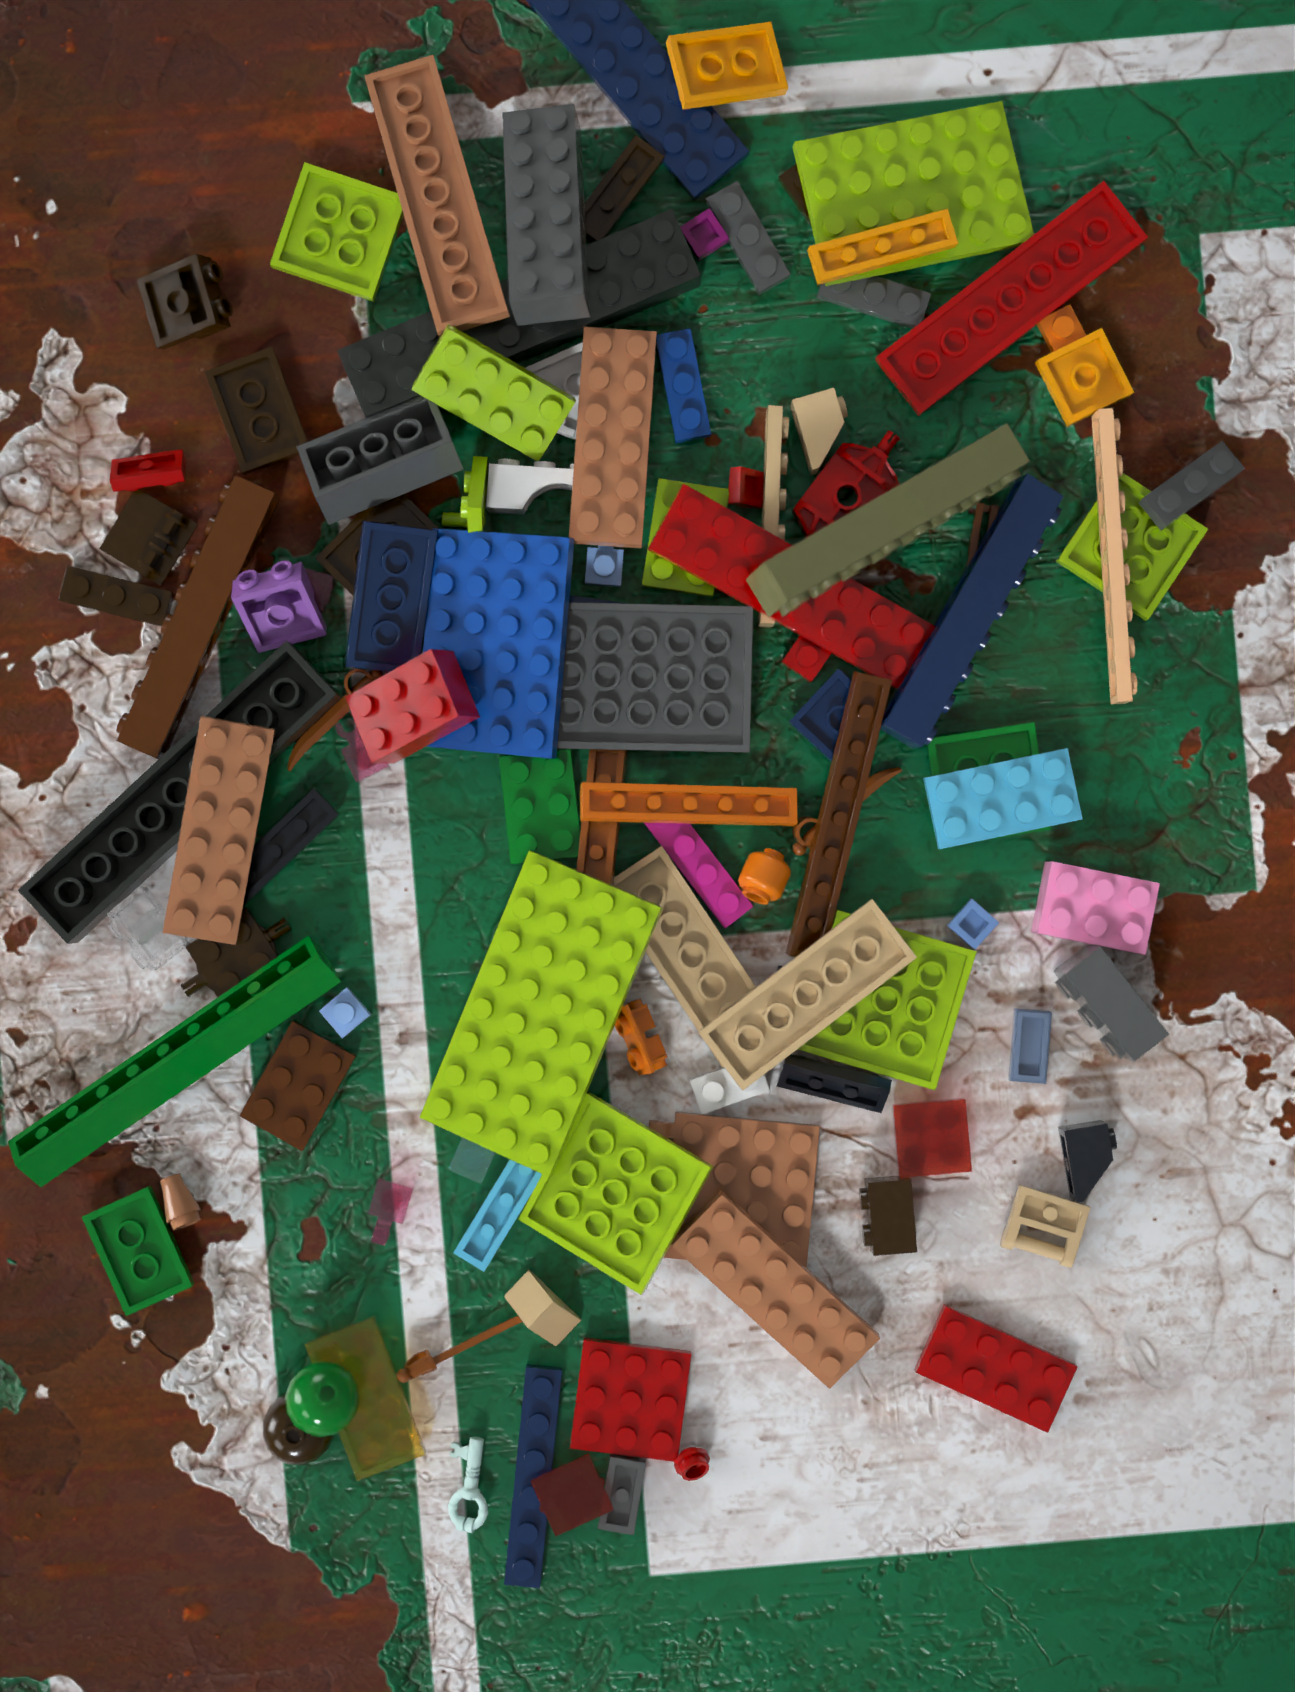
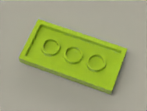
[412,324,576,461]

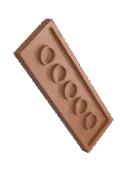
[569,327,657,548]
[162,716,275,945]
[671,1190,880,1389]

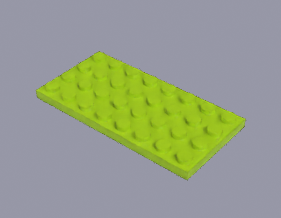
[419,851,663,1177]

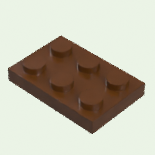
[239,1020,357,1151]

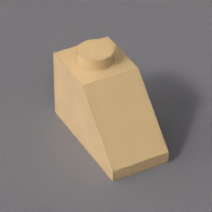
[790,388,848,476]

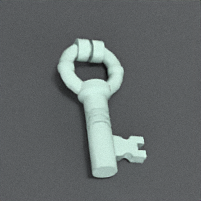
[448,1437,488,1533]

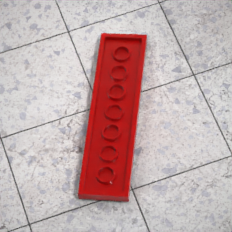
[875,181,1148,416]
[647,484,936,690]

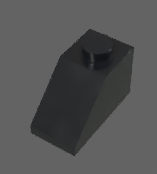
[1058,1120,1117,1203]

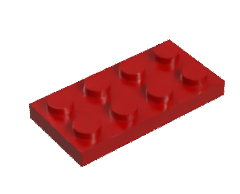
[914,1304,1078,1433]

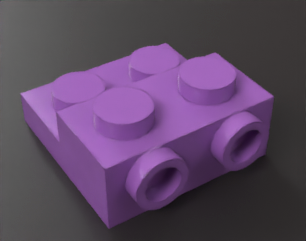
[231,560,327,653]

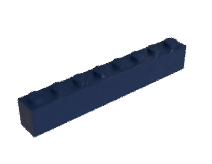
[880,474,1064,749]

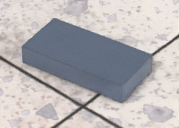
[1008,1008,1052,1084]

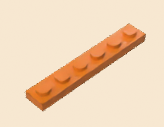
[580,782,798,826]

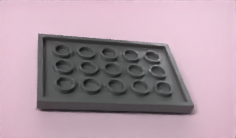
[557,602,753,752]

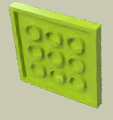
[798,910,977,1090]
[518,1092,714,1295]

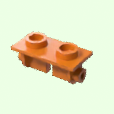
[615,998,668,1076]

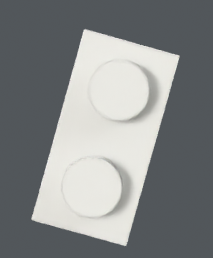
[690,1067,770,1114]

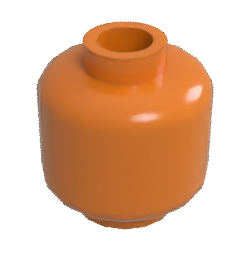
[738,848,791,905]

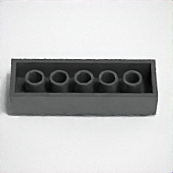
[502,104,590,326]

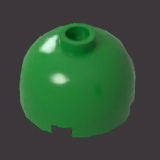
[285,1361,360,1437]

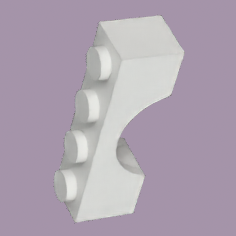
[486,459,574,515]

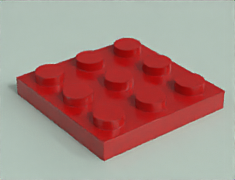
[570,1337,691,1462]

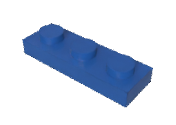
[656,328,711,443]

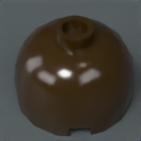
[263,1393,335,1465]

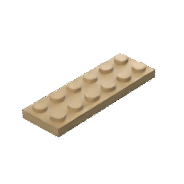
[613,846,756,1067]
[698,899,917,1091]

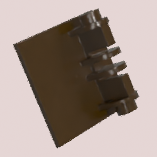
[99,489,198,586]

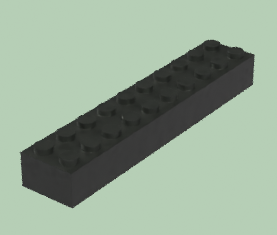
[337,209,701,418]
[18,641,342,944]

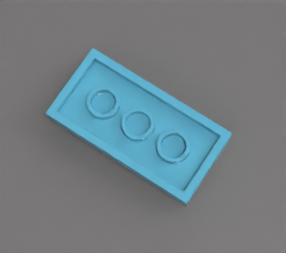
[923,748,1083,849]

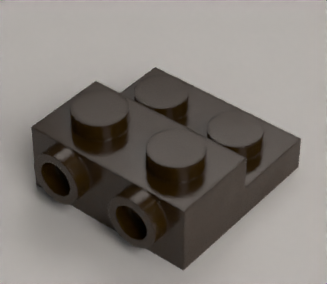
[137,254,233,350]

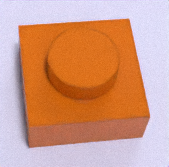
[1037,304,1086,353]

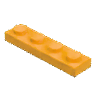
[807,209,958,285]

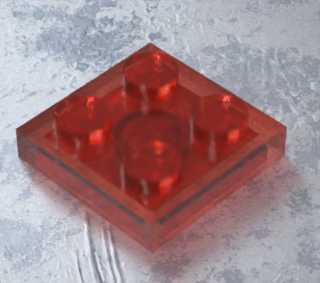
[892,1098,972,1178]

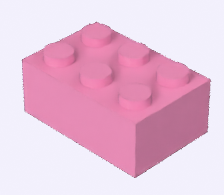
[1031,861,1160,955]

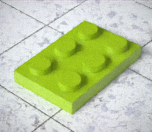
[642,478,729,598]

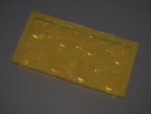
[305,1316,426,1481]

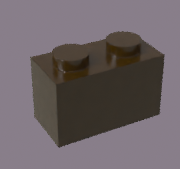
[859,1175,917,1256]

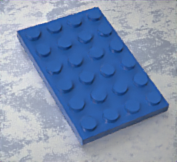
[423,528,574,759]

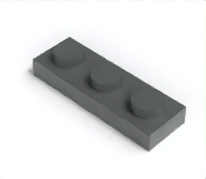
[706,181,791,295]
[817,276,931,329]
[1139,441,1245,531]

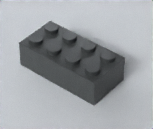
[297,396,463,525]

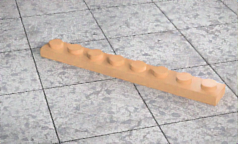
[1092,408,1137,705]

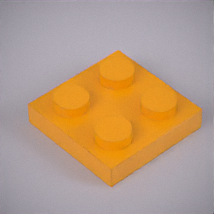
[1035,328,1134,427]

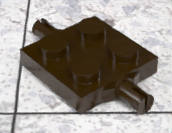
[181,907,292,997]

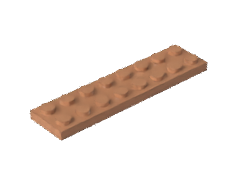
[364,55,510,338]

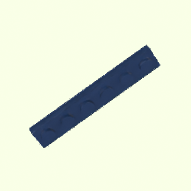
[504,1364,562,1588]

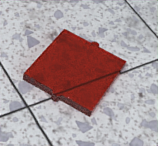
[530,1453,614,1537]

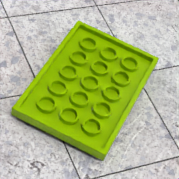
[792,101,1034,286]

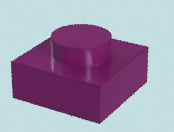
[680,208,729,261]

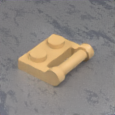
[1000,1184,1091,1268]

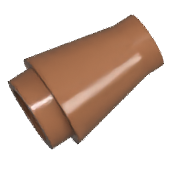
[160,1173,201,1230]

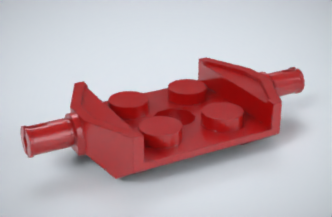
[792,430,900,539]

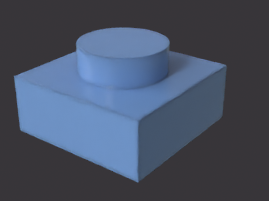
[946,899,999,950]

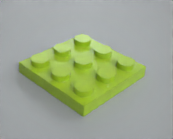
[270,162,404,302]
[1056,472,1208,621]

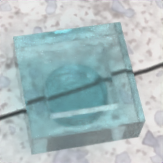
[448,1137,495,1184]

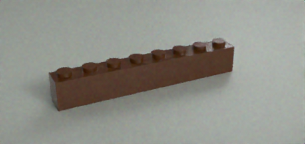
[116,475,280,759]

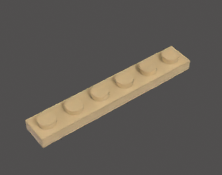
[758,405,789,627]

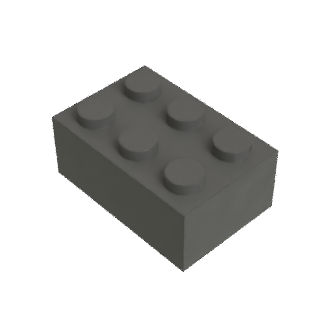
[1053,945,1169,1062]

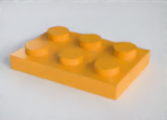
[666,22,788,110]

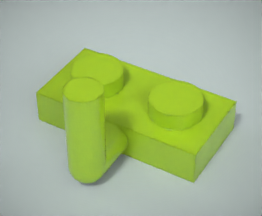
[442,456,488,533]

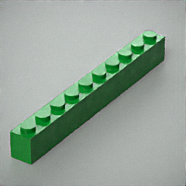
[8,935,341,1187]

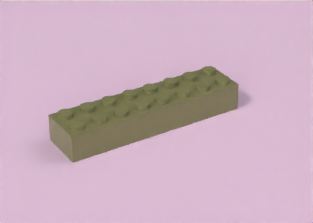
[746,424,1030,617]

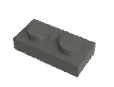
[598,1454,646,1535]

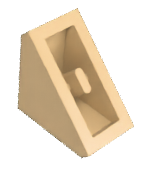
[504,1270,581,1346]

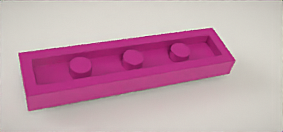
[643,822,754,928]

